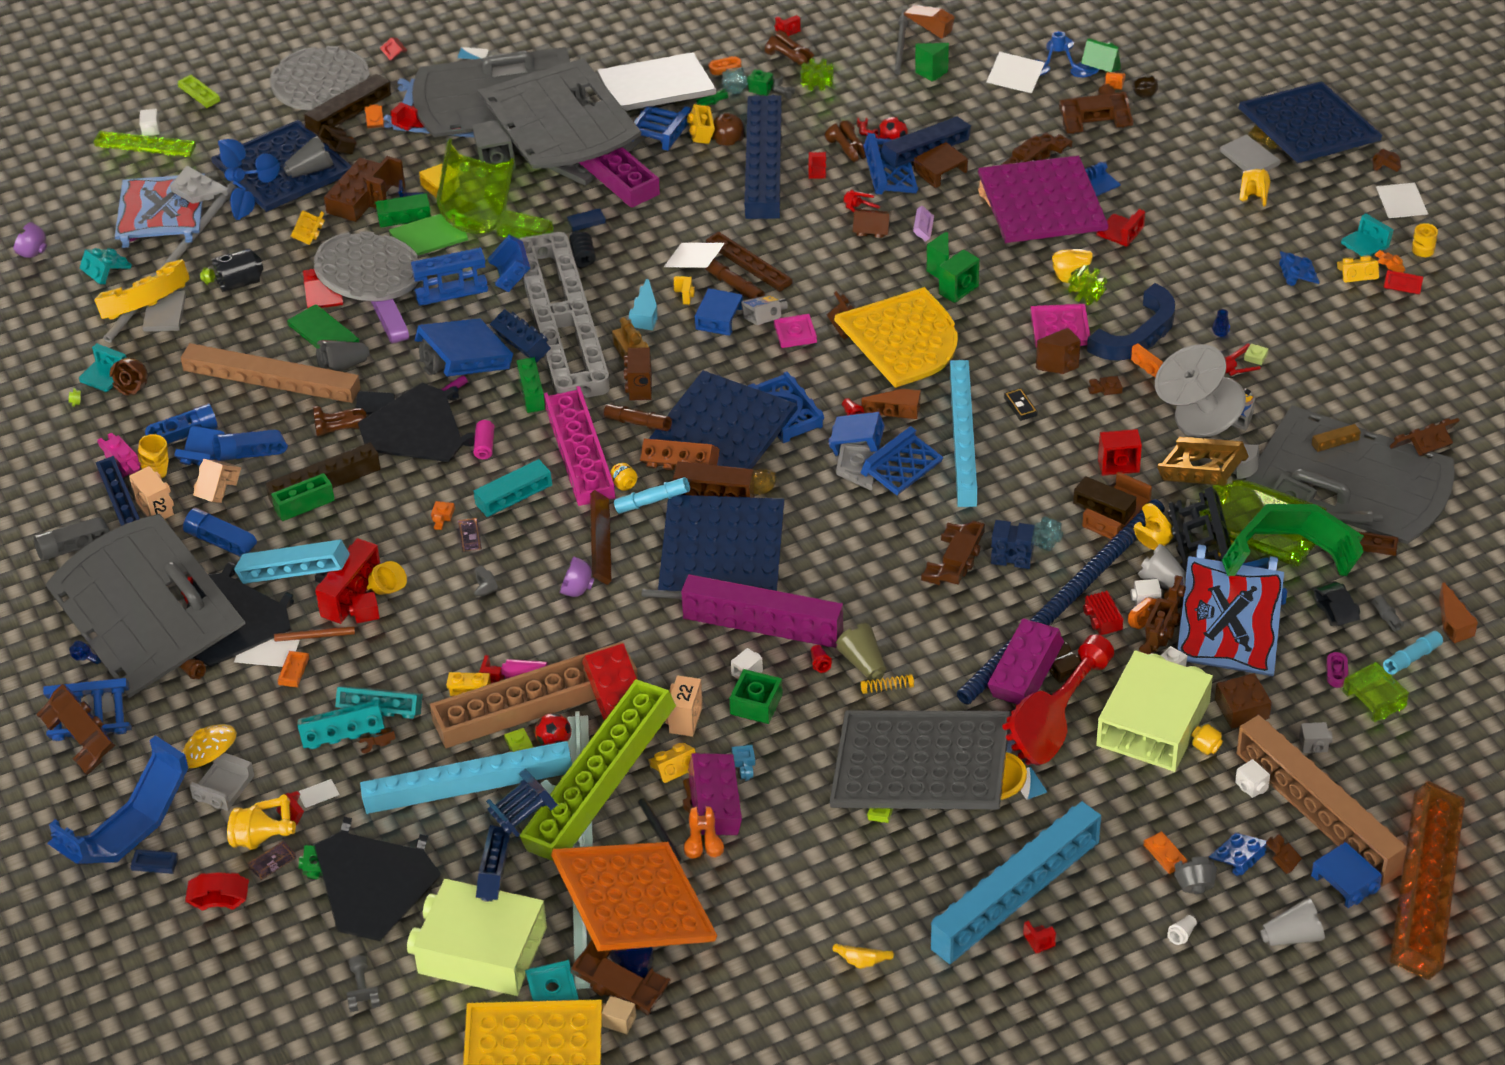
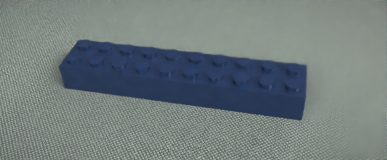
[744,95,782,219]

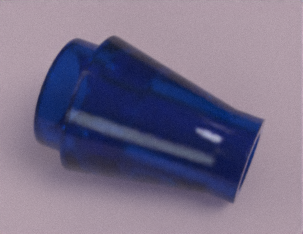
[1212,309,1230,337]

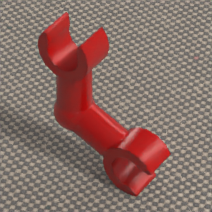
[857,117,879,138]

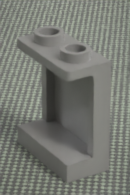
[190,753,255,811]

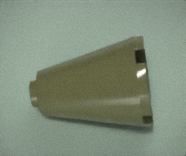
[836,623,886,681]

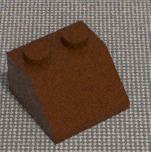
[853,209,891,238]
[1036,328,1081,374]

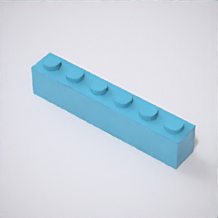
[234,539,350,584]

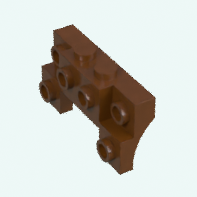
[1059,92,1133,134]
[1001,133,1072,165]
[921,521,985,585]
[1139,575,1186,654]
[36,684,116,775]
[571,939,671,1016]

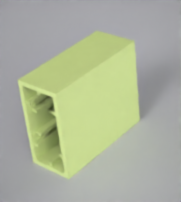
[1096,650,1213,772]
[407,879,547,996]

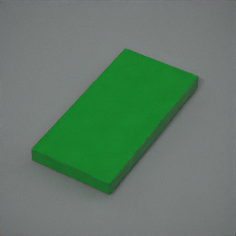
[287,304,360,349]

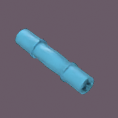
[614,477,690,514]
[1383,631,1443,675]

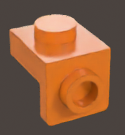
[1105,72,1125,90]
[365,104,384,129]

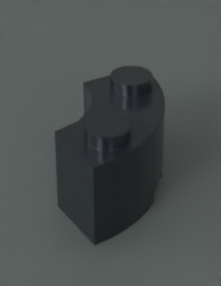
[1312,581,1360,626]

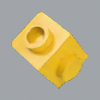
[674,276,695,305]

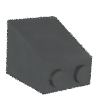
[472,120,516,175]

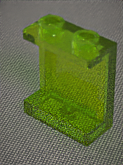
[1342,662,1409,722]

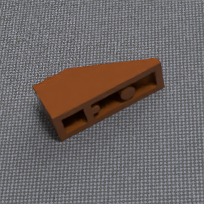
[904,5,955,39]

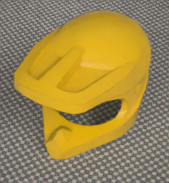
[1240,169,1270,207]
[1052,249,1093,283]
[138,434,169,479]
[1133,503,1174,550]

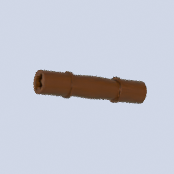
[705,259,765,299]
[604,404,672,431]

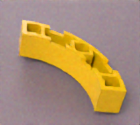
[94,259,190,319]

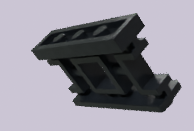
[1168,487,1231,572]

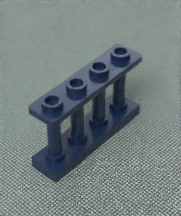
[486,769,557,837]

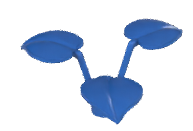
[1036,31,1100,78]
[218,139,280,220]

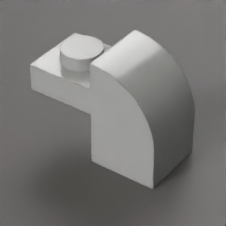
[1219,444,1260,479]

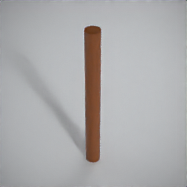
[274,627,355,642]

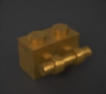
[612,317,649,360]

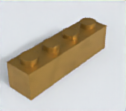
[1311,424,1361,452]

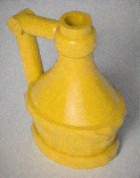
[227,794,296,850]

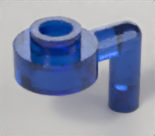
[69,641,102,664]

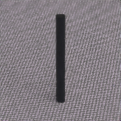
[638,798,681,862]

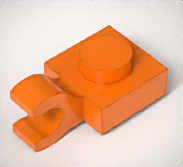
[431,501,455,530]

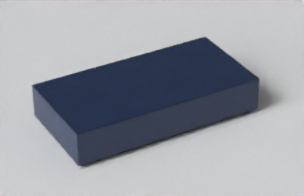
[567,208,606,231]
[130,849,179,874]

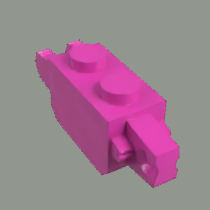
[97,433,141,477]

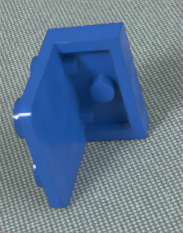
[174,426,225,467]

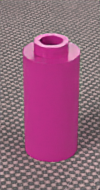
[473,420,495,459]
[501,659,548,679]

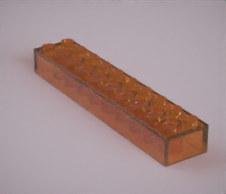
[1390,781,1465,981]

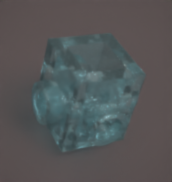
[722,67,748,94]
[1033,516,1063,551]

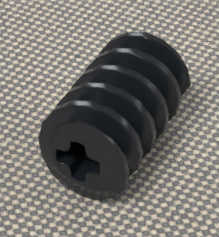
[569,231,596,268]

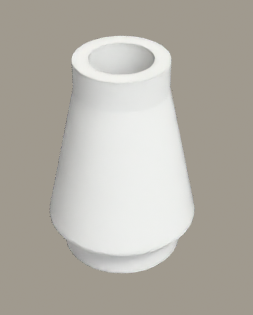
[1167,915,1197,945]

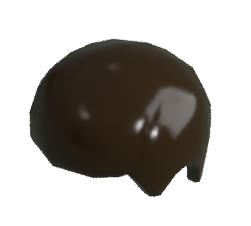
[1132,75,1158,98]

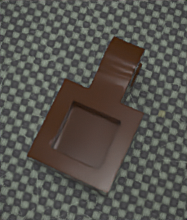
[1088,376,1123,396]
[357,727,396,753]
[1266,834,1302,874]

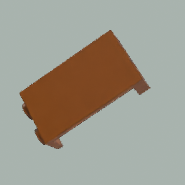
[1082,472,1152,540]

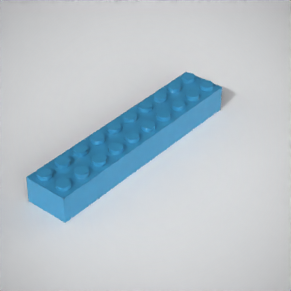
[931,801,1101,964]

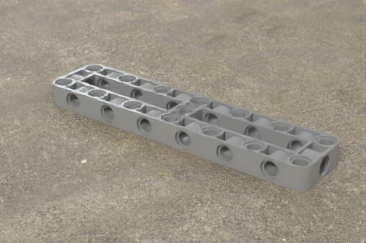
[519,232,610,398]

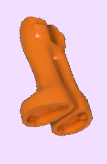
[684,806,724,859]

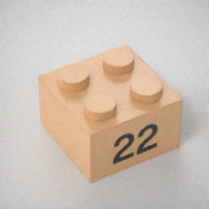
[129,466,174,519]
[666,675,703,737]

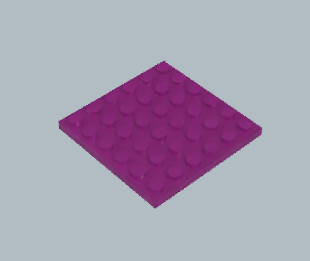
[978,155,1108,243]

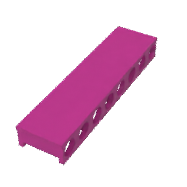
[544,386,615,506]

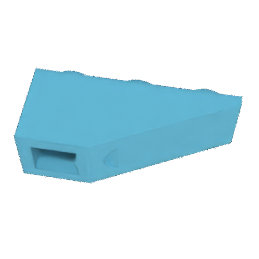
[629,279,658,331]

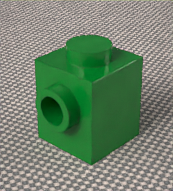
[746,69,773,96]

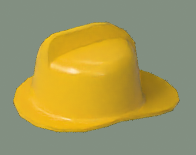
[366,561,407,595]

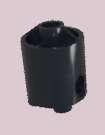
[211,248,264,292]

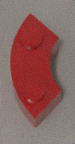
[185,873,249,911]

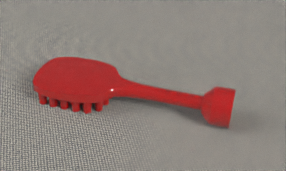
[1002,634,1114,765]

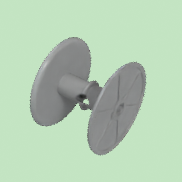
[1155,344,1246,438]

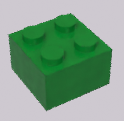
[939,249,980,303]
[729,669,783,724]

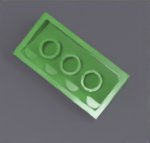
[389,210,468,256]

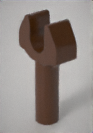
[683,778,692,813]

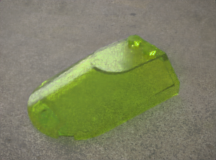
[437,138,515,234]
[1198,480,1327,567]

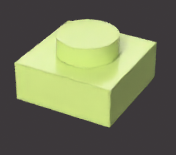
[1244,344,1268,365]

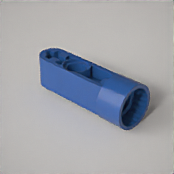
[145,403,218,444]
[213,430,288,461]
[183,508,257,557]

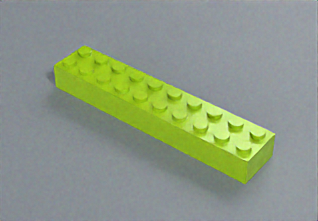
[519,679,676,861]

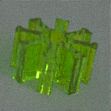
[801,58,834,91]
[1067,265,1107,305]

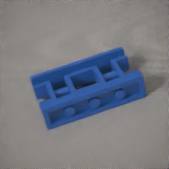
[411,247,488,306]

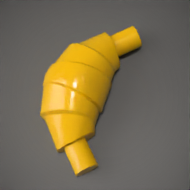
[833,943,894,969]

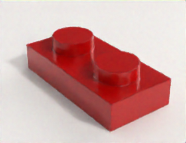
[1384,270,1424,295]

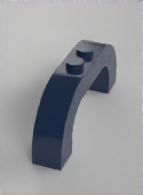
[1087,283,1175,360]

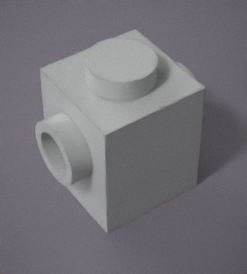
[1299,722,1332,753]

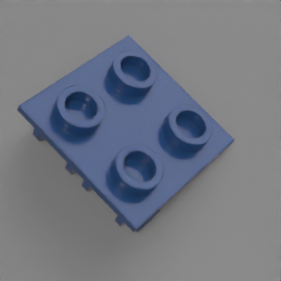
[1085,162,1121,196]
[1279,251,1320,286]
[1209,833,1267,876]

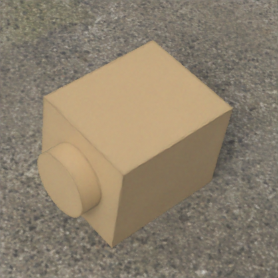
[601,996,636,1034]

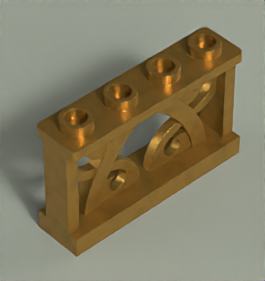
[1157,437,1249,486]

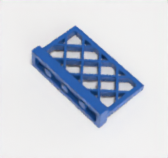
[863,133,918,195]
[860,426,944,495]

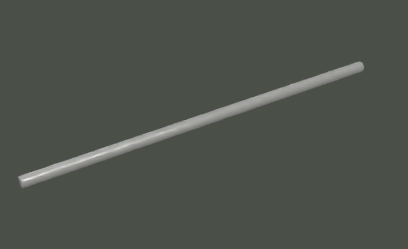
[104,181,238,343]

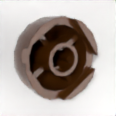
[711,113,744,145]
[110,358,148,395]

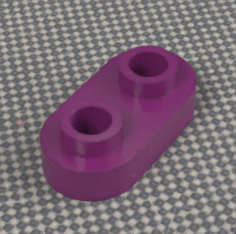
[1326,652,1349,688]

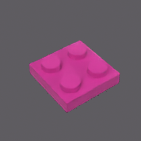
[774,314,817,348]

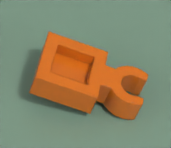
[1375,250,1405,273]

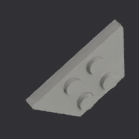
[170,166,230,203]
[836,441,881,490]

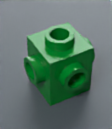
[299,845,322,879]

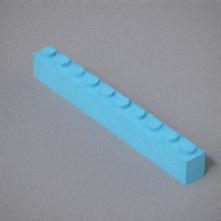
[950,360,977,507]
[360,741,572,814]

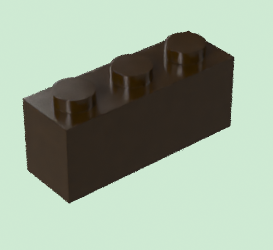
[1073,476,1137,525]

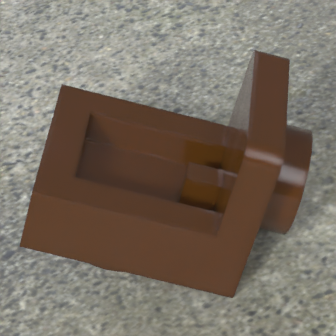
[1372,148,1401,172]

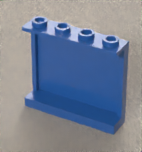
[414,318,513,377]

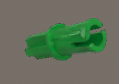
[696,88,728,106]

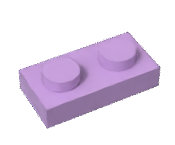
[913,206,934,242]

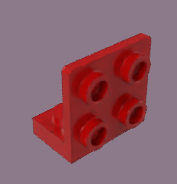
[1097,209,1145,247]

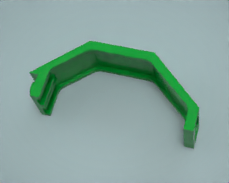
[1222,504,1364,576]

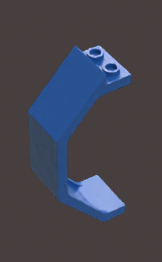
[47,735,188,864]

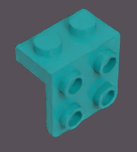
[1341,214,1394,257]
[79,248,132,284]
[79,343,126,392]

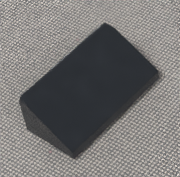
[356,391,395,414]

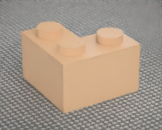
[193,459,241,503]

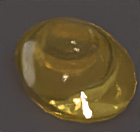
[754,469,777,494]

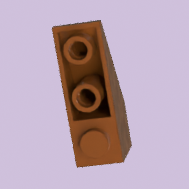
[861,389,921,419]
[1439,582,1478,643]

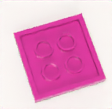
[1030,304,1090,348]

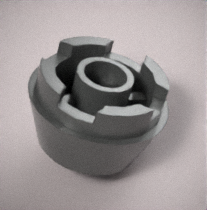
[1174,857,1217,894]

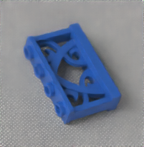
[747,371,824,444]

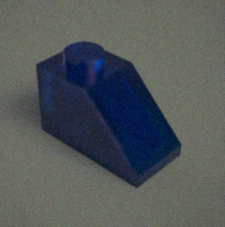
[609,947,654,980]

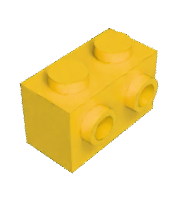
[687,104,715,144]

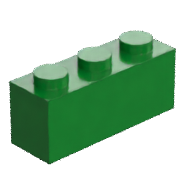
[375,193,431,228]
[516,357,545,413]
[271,473,335,522]

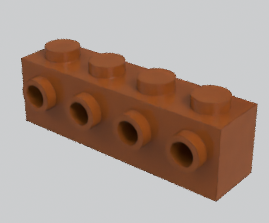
[640,438,720,470]

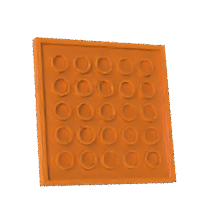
[551,842,718,951]

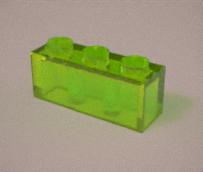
[496,210,553,239]

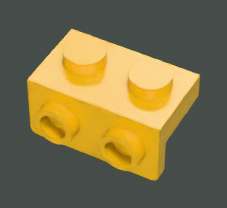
[290,210,325,245]
[1337,255,1379,282]
[446,672,491,696]
[648,743,696,783]

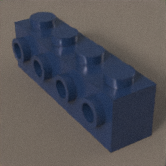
[489,309,551,363]

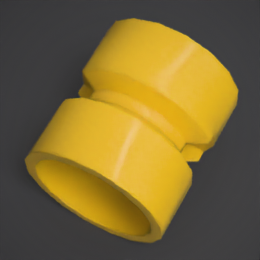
[1412,223,1438,257]

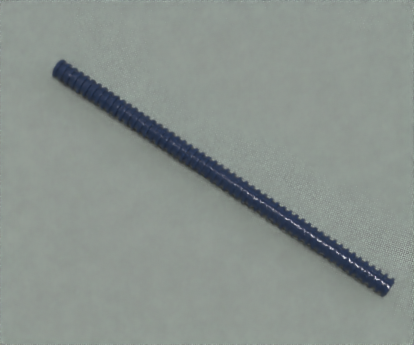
[957,499,1165,705]

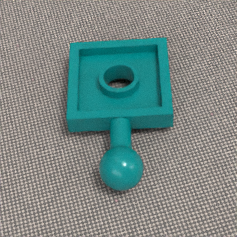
[525,960,579,1001]

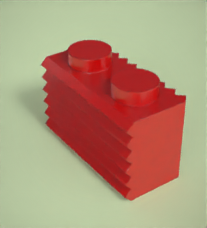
[1083,590,1124,636]

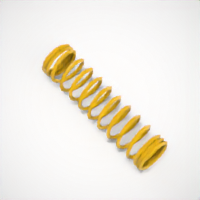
[861,674,914,694]

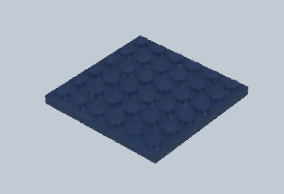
[1238,81,1382,163]
[211,120,351,212]
[649,370,798,469]
[658,495,785,591]

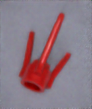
[844,190,880,213]
[1225,343,1261,376]

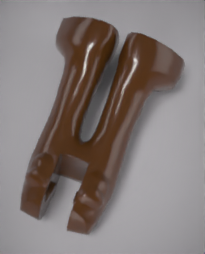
[765,31,814,66]
[824,120,866,162]
[313,406,366,437]

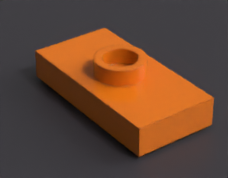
[277,651,309,687]

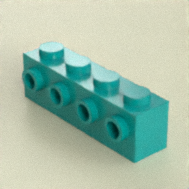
[473,459,552,517]
[335,686,423,719]
[297,699,385,749]

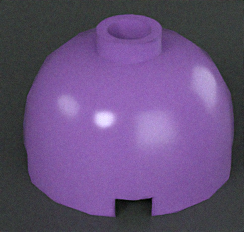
[13,222,47,258]
[559,556,594,597]

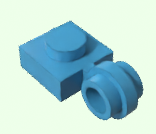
[732,745,755,781]

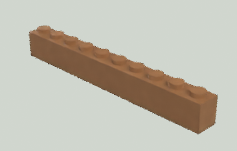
[181,343,361,403]

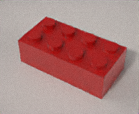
[315,538,381,624]
[582,643,637,721]

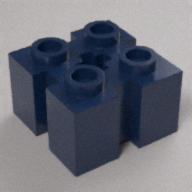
[991,520,1035,569]

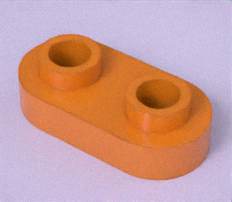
[709,56,741,76]
[1128,597,1157,629]

